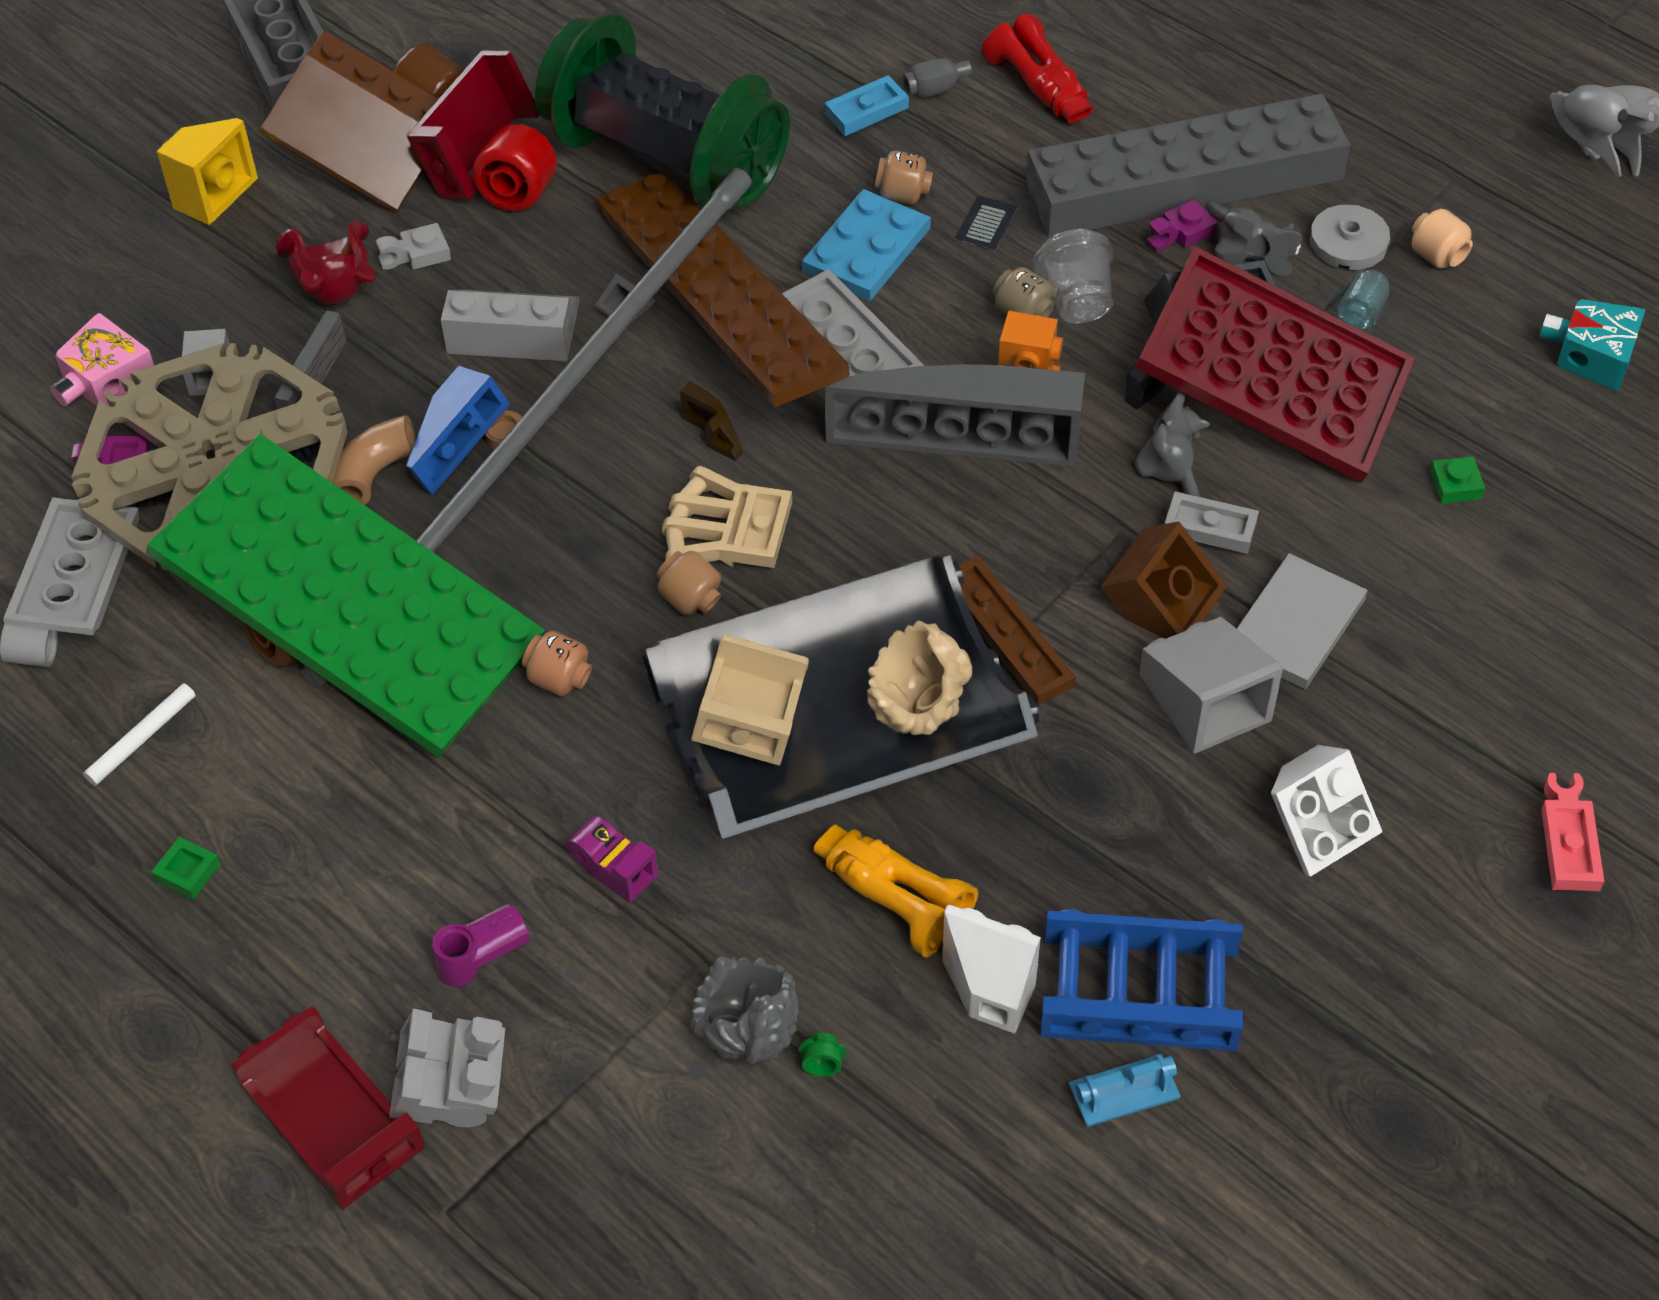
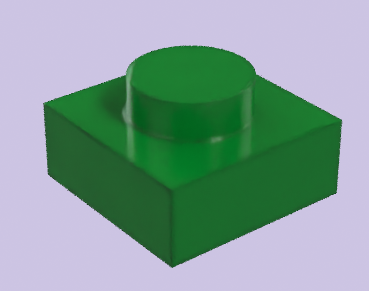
[1429,456,1485,504]
[151,837,221,900]

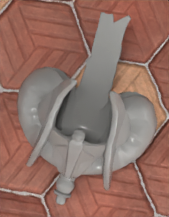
[1549,84,1659,177]

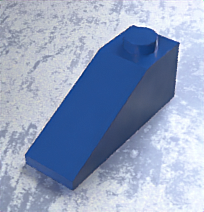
[406,366,510,495]

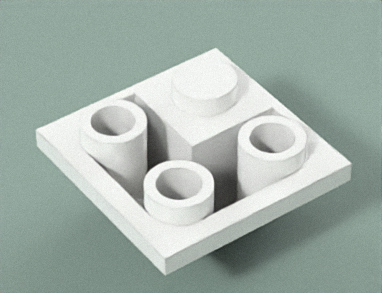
[1271,745,1382,877]
[942,904,1041,1034]

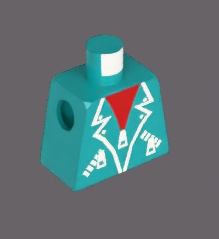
[1539,299,1646,391]

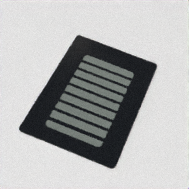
[955,196,1018,250]

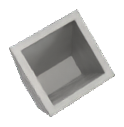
[1139,616,1283,754]

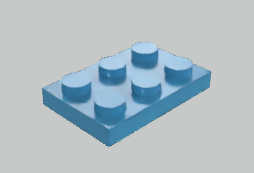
[802,189,931,302]

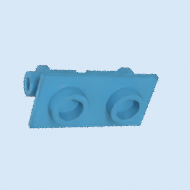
[1069,1054,1181,1127]

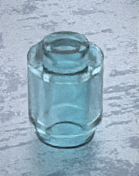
[1337,270,1390,330]

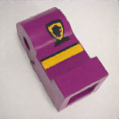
[566,816,658,903]

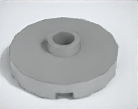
[1310,205,1390,270]

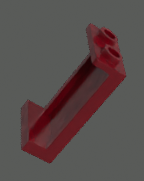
[231,1006,425,1210]

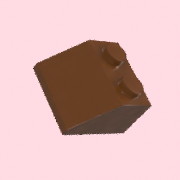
[1100,521,1228,639]

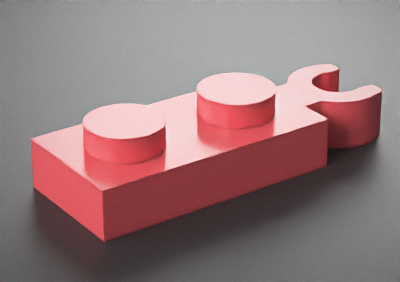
[1541,773,1604,891]

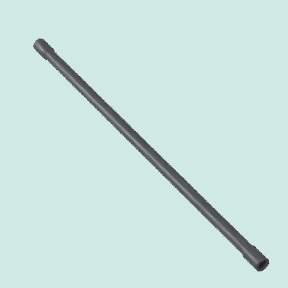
[300,168,752,689]

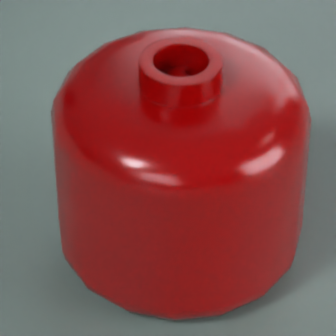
[472,124,557,211]

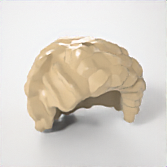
[867,620,972,735]

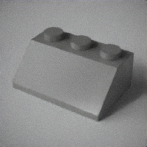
[441,289,579,361]

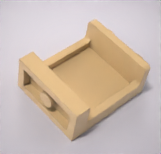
[691,634,809,766]

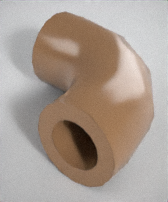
[333,415,416,505]

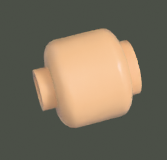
[1412,209,1473,268]

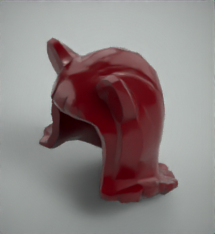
[275,220,376,305]

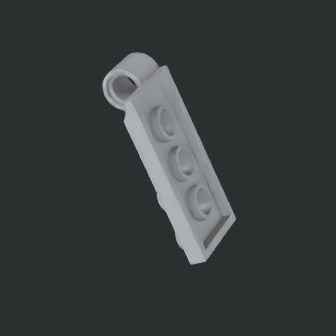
[0,497,139,667]

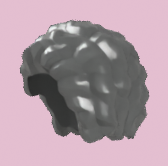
[690,956,799,1064]

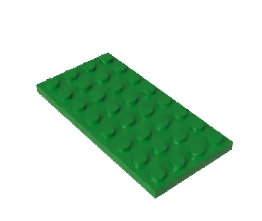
[146,434,545,758]

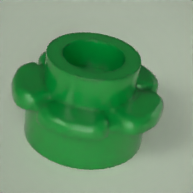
[798,1033,847,1077]

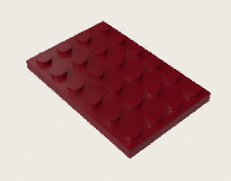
[1134,246,1415,483]

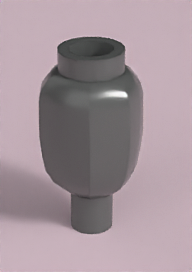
[902,58,972,98]

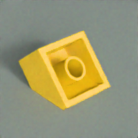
[156,118,258,225]

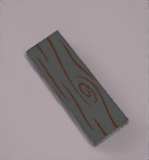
[274,310,346,409]

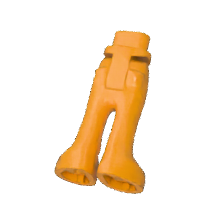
[813,824,978,958]

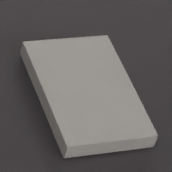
[1237,553,1368,690]

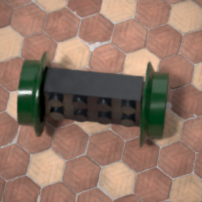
[535,14,790,207]

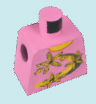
[50,313,154,407]

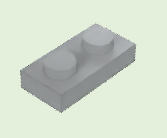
[1165,491,1259,554]

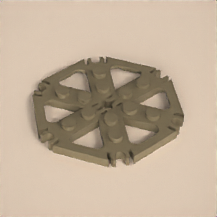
[71,343,348,570]

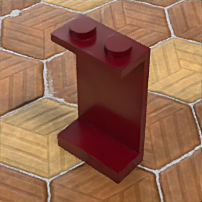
[407,51,540,200]

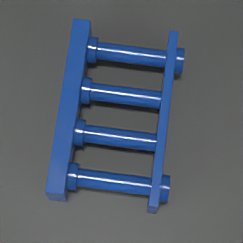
[1040,909,1243,1051]

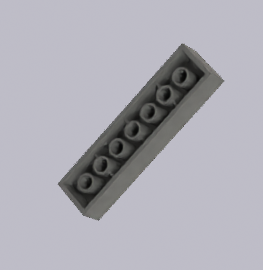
[1026,93,1351,238]

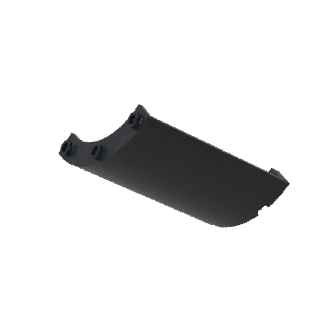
[639,554,1039,839]

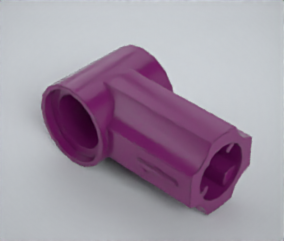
[432,904,530,986]

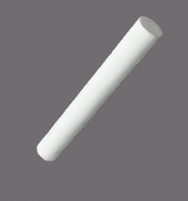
[83,683,196,786]

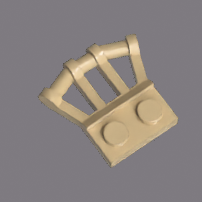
[661,466,792,568]

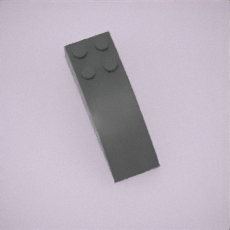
[825,364,1085,467]

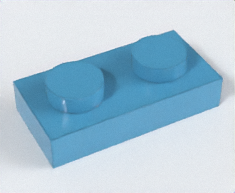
[824,75,909,136]

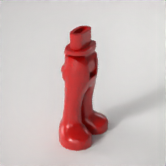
[981,14,1093,124]

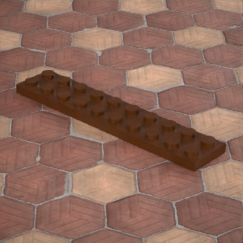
[596,172,850,408]

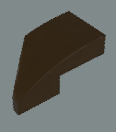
[680,381,742,461]

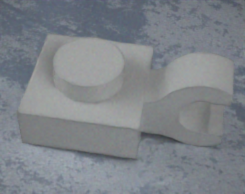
[376,223,451,270]

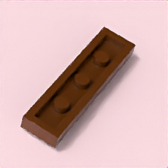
[959,556,1076,706]

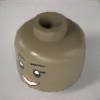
[992,267,1054,318]

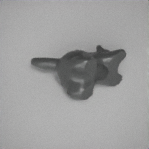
[1206,201,1303,276]
[1134,391,1210,497]

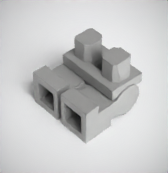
[389,1008,505,1127]

